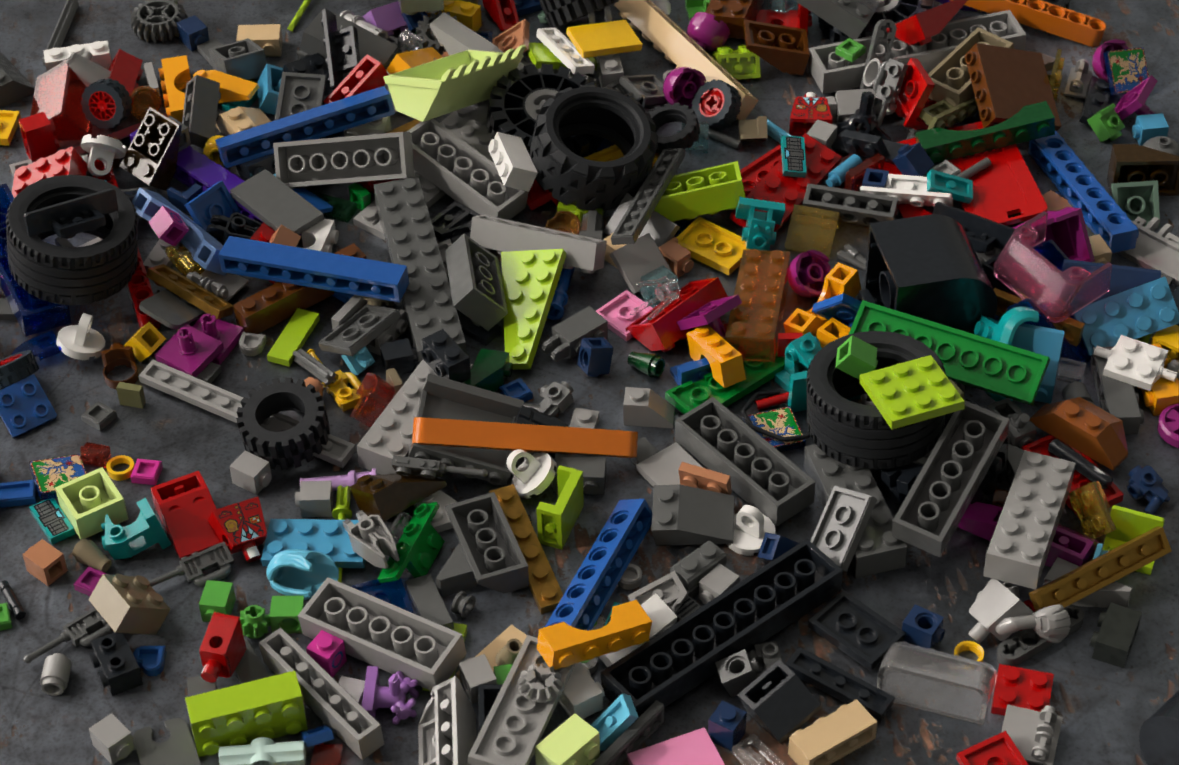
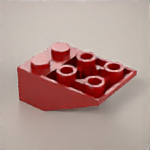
[150,470,221,560]

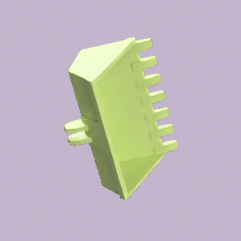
[383,44,526,122]

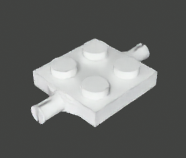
[1094,335,1178,391]

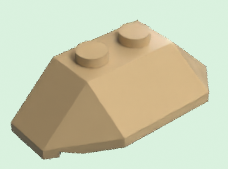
[215,106,271,136]

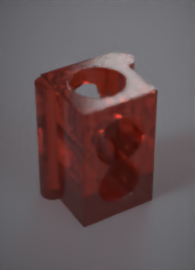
[80,442,111,468]

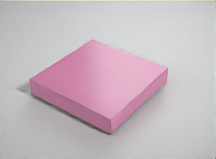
[596,290,653,342]

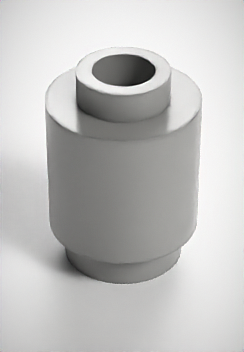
[40,653,72,696]

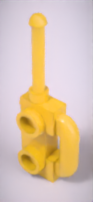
[307,349,366,412]

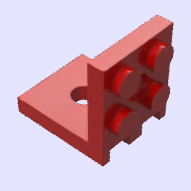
[756,3,812,34]
[895,58,952,130]

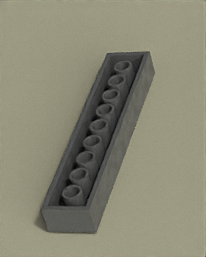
[374,176,467,365]

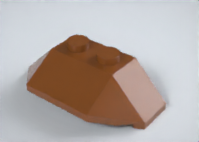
[1029,397,1128,471]

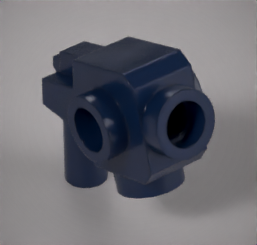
[1127,465,1170,515]

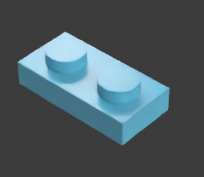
[591,693,638,751]

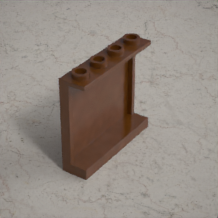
[964,43,1062,131]

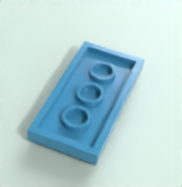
[1072,277,1179,356]
[261,519,366,568]

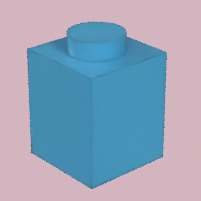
[1132,113,1169,146]

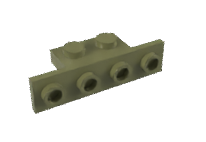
[919,97,978,130]

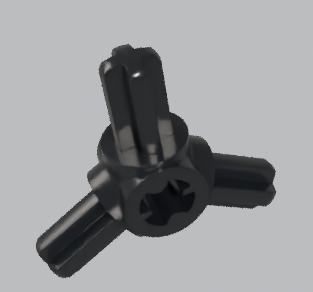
[834,91,891,141]

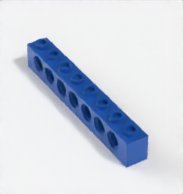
[1028,130,1139,253]
[545,498,652,630]

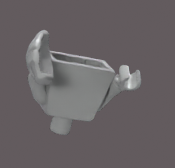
[968,578,1071,644]

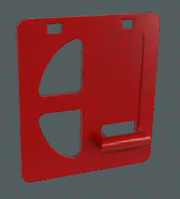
[876,121,1048,226]

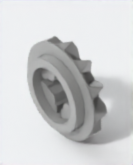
[518,663,563,702]

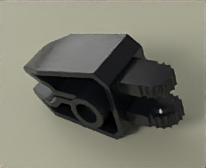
[206,212,262,246]

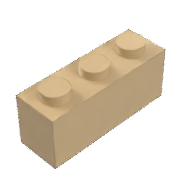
[788,700,877,765]

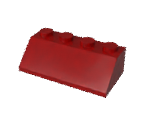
[625,277,728,352]

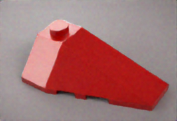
[886,0,968,46]

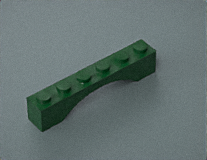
[915,101,1055,164]

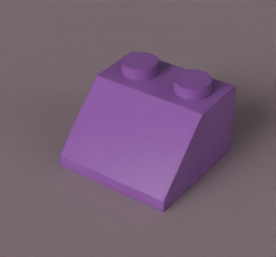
[363,1,408,36]

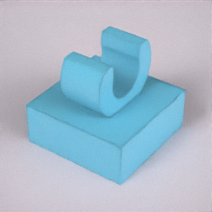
[341,346,375,375]

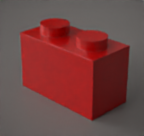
[18,112,60,163]

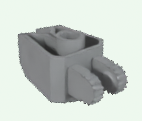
[342,511,399,568]

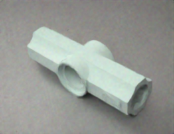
[219,737,306,765]

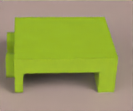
[536,465,584,550]

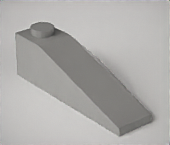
[429,12,502,56]

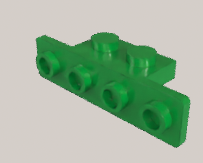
[377,502,445,583]

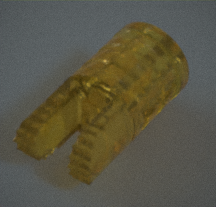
[165,246,204,277]

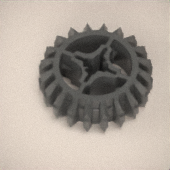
[130,0,187,44]

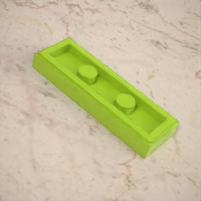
[267,308,320,367]

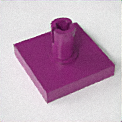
[1114,75,1157,121]
[677,294,742,338]
[193,314,245,365]
[155,324,224,377]

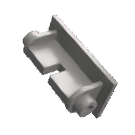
[1064,59,1093,98]

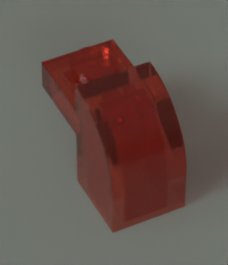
[350,372,395,428]

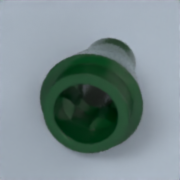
[628,351,665,377]

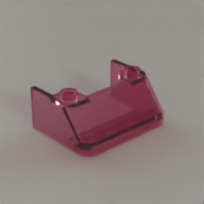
[994,211,1112,323]

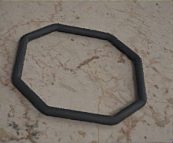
[741,389,811,442]

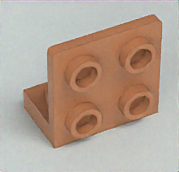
[678,462,732,495]

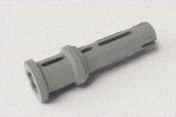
[339,10,388,40]

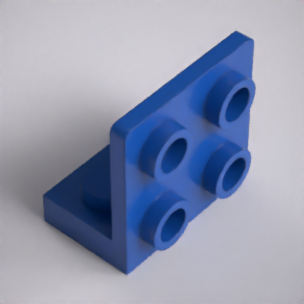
[0,374,57,438]

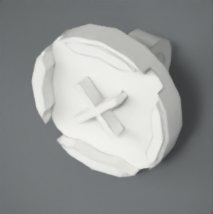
[81,134,127,177]
[56,313,105,360]
[507,449,557,499]
[727,505,776,556]

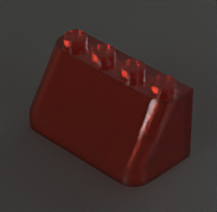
[30,59,93,141]

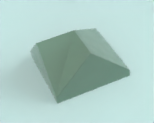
[1111,181,1160,227]

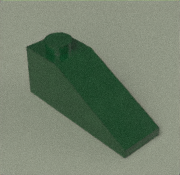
[464,348,513,392]

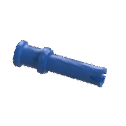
[547,267,575,320]

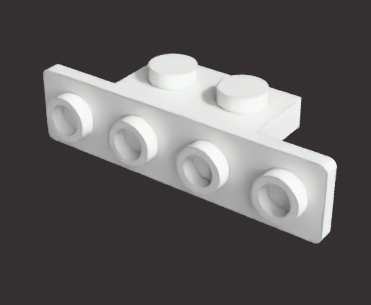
[860,174,953,207]

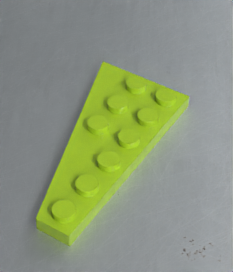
[501,249,567,370]

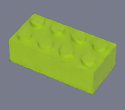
[654,161,746,223]
[185,671,308,757]

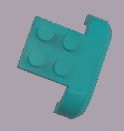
[974,307,1039,401]

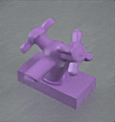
[362,666,419,725]

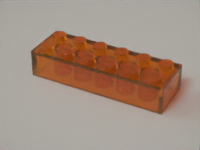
[725,249,790,362]

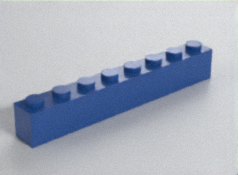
[215,86,395,168]
[218,236,409,302]

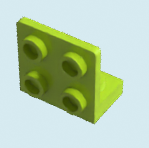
[712,45,761,79]
[1103,505,1165,575]

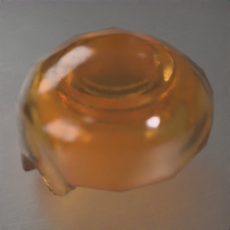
[129,86,161,120]
[545,211,581,235]

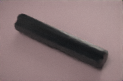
[1048,439,1113,490]

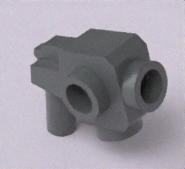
[523,381,574,417]

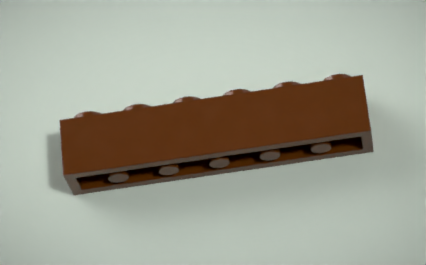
[233,243,367,334]

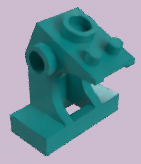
[735,197,785,252]
[775,332,822,392]
[101,498,172,560]

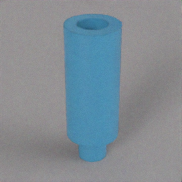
[826,154,863,187]

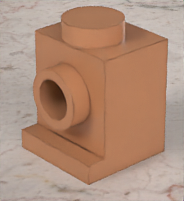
[658,237,694,278]

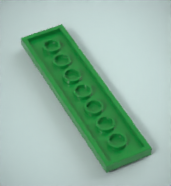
[848,300,1050,406]

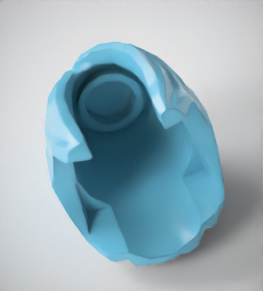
[266,549,339,600]

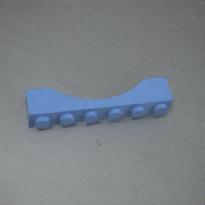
[132,187,226,276]

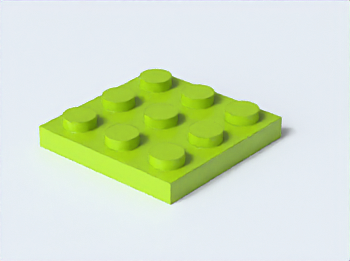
[860,355,965,429]

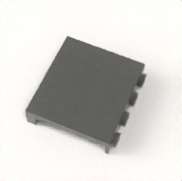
[408,373,524,486]

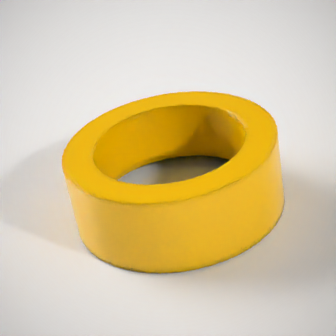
[106,455,135,481]
[953,641,984,671]

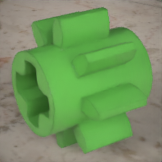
[240,605,271,639]

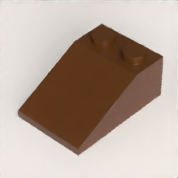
[743,20,810,75]

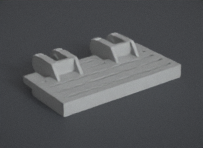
[1116,216,1179,286]

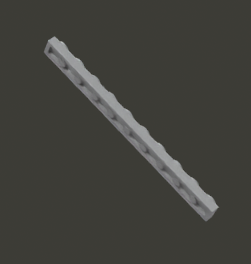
[139,360,356,468]

